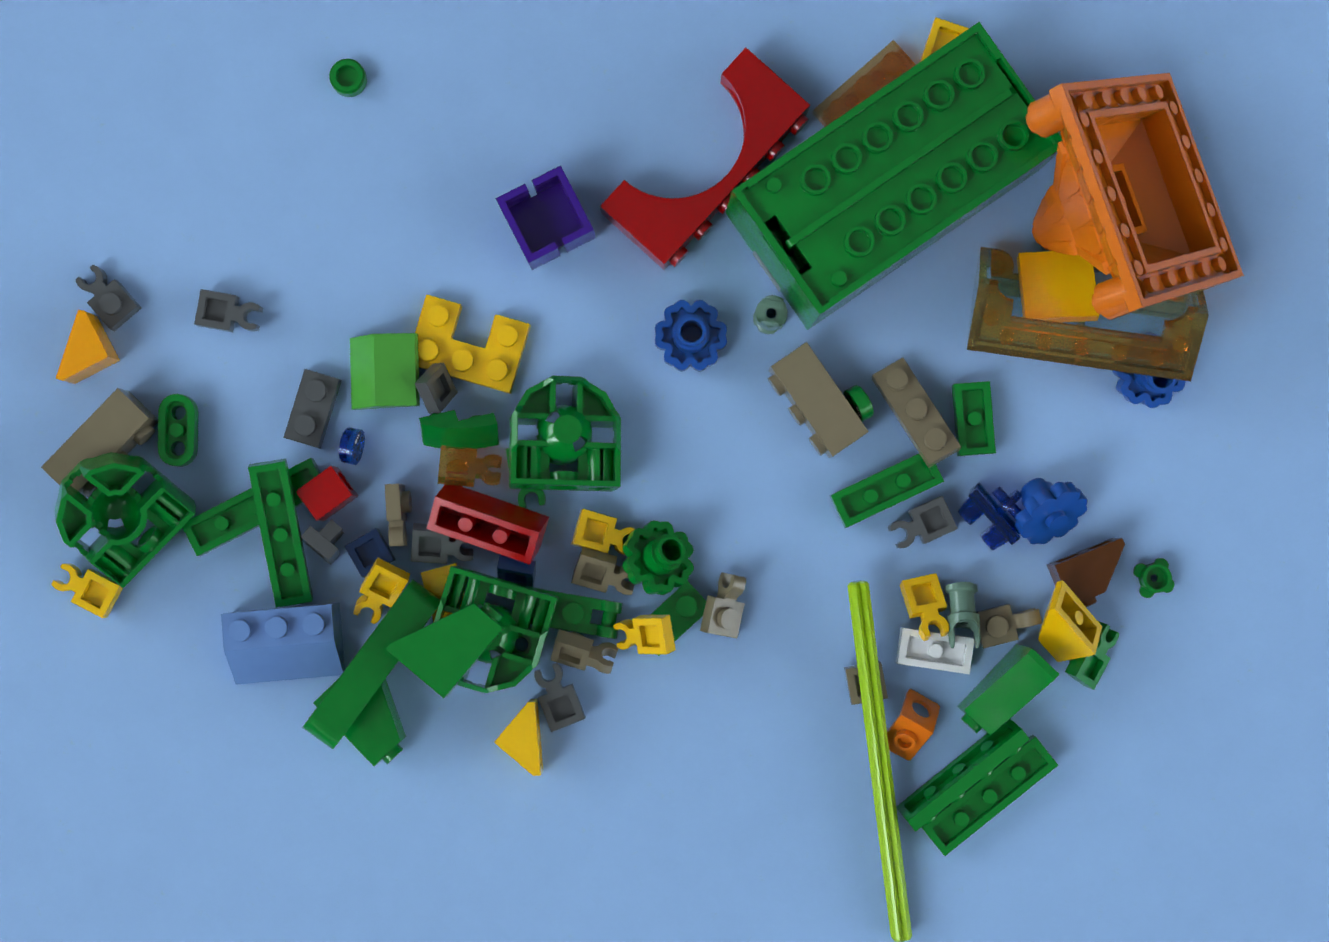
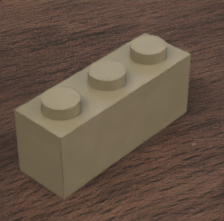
[768,342,869,458]
[41,388,158,498]

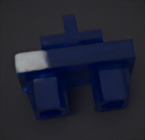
[958,482,1022,550]

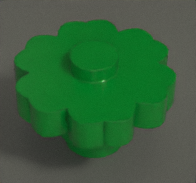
[622,520,694,595]

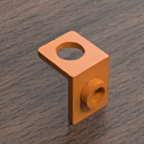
[887,689,940,761]

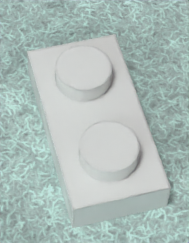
[896,627,974,674]

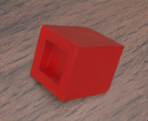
[297,466,358,521]

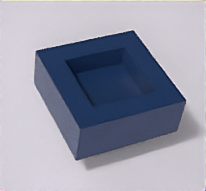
[344,528,396,578]
[497,555,536,587]

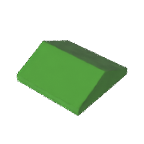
[350,333,420,410]

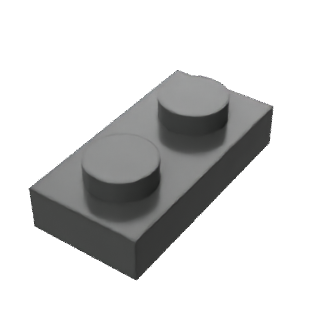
[283,369,342,449]

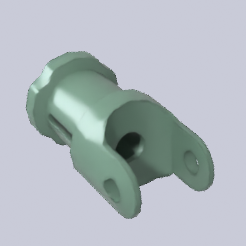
[753,295,787,334]
[945,582,981,648]

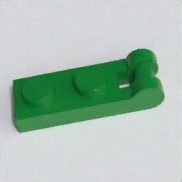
[527,586,623,639]

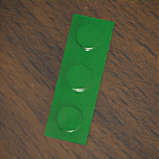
[829,453,944,528]

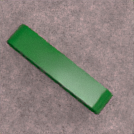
[302,579,441,749]

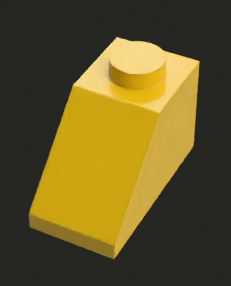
[1038,580,1102,662]

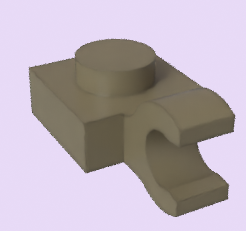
[700,572,746,639]
[976,604,1042,649]
[550,629,618,674]

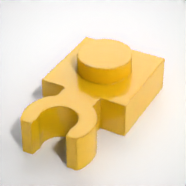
[571,509,635,555]
[353,558,410,624]
[51,563,123,618]
[899,573,949,641]
[613,615,676,654]

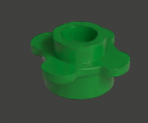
[1133,558,1174,598]

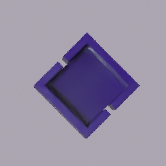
[495,165,596,270]

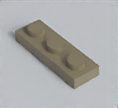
[872,358,961,468]

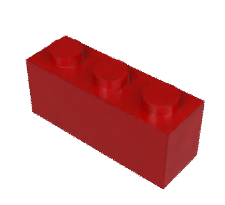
[426,482,549,565]

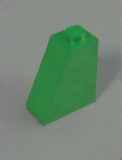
[386,602,506,698]
[957,644,1059,736]
[313,679,406,766]

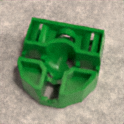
[509,375,621,492]
[55,452,196,588]
[434,566,559,693]

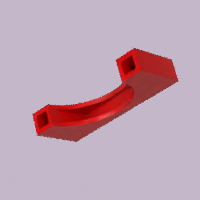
[600,47,810,270]

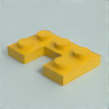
[415,294,531,394]

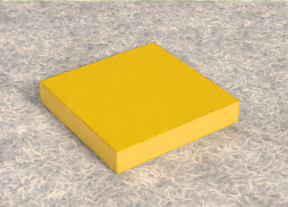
[1017,251,1100,324]

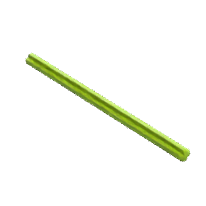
[847,580,912,942]

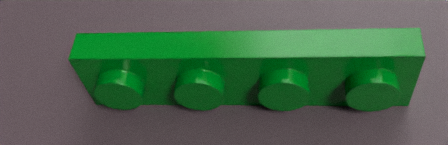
[182,458,321,556]
[248,458,313,608]
[896,719,1030,832]
[921,735,1058,856]

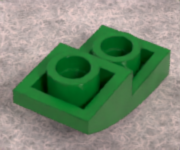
[419,410,499,450]

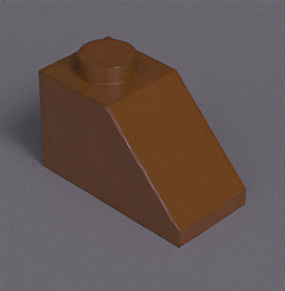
[1047,538,1125,607]

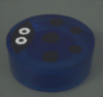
[339,427,365,465]

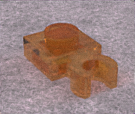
[437,446,502,487]

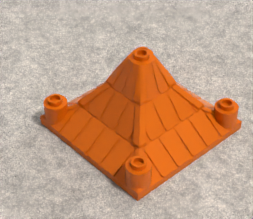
[1026,73,1244,320]

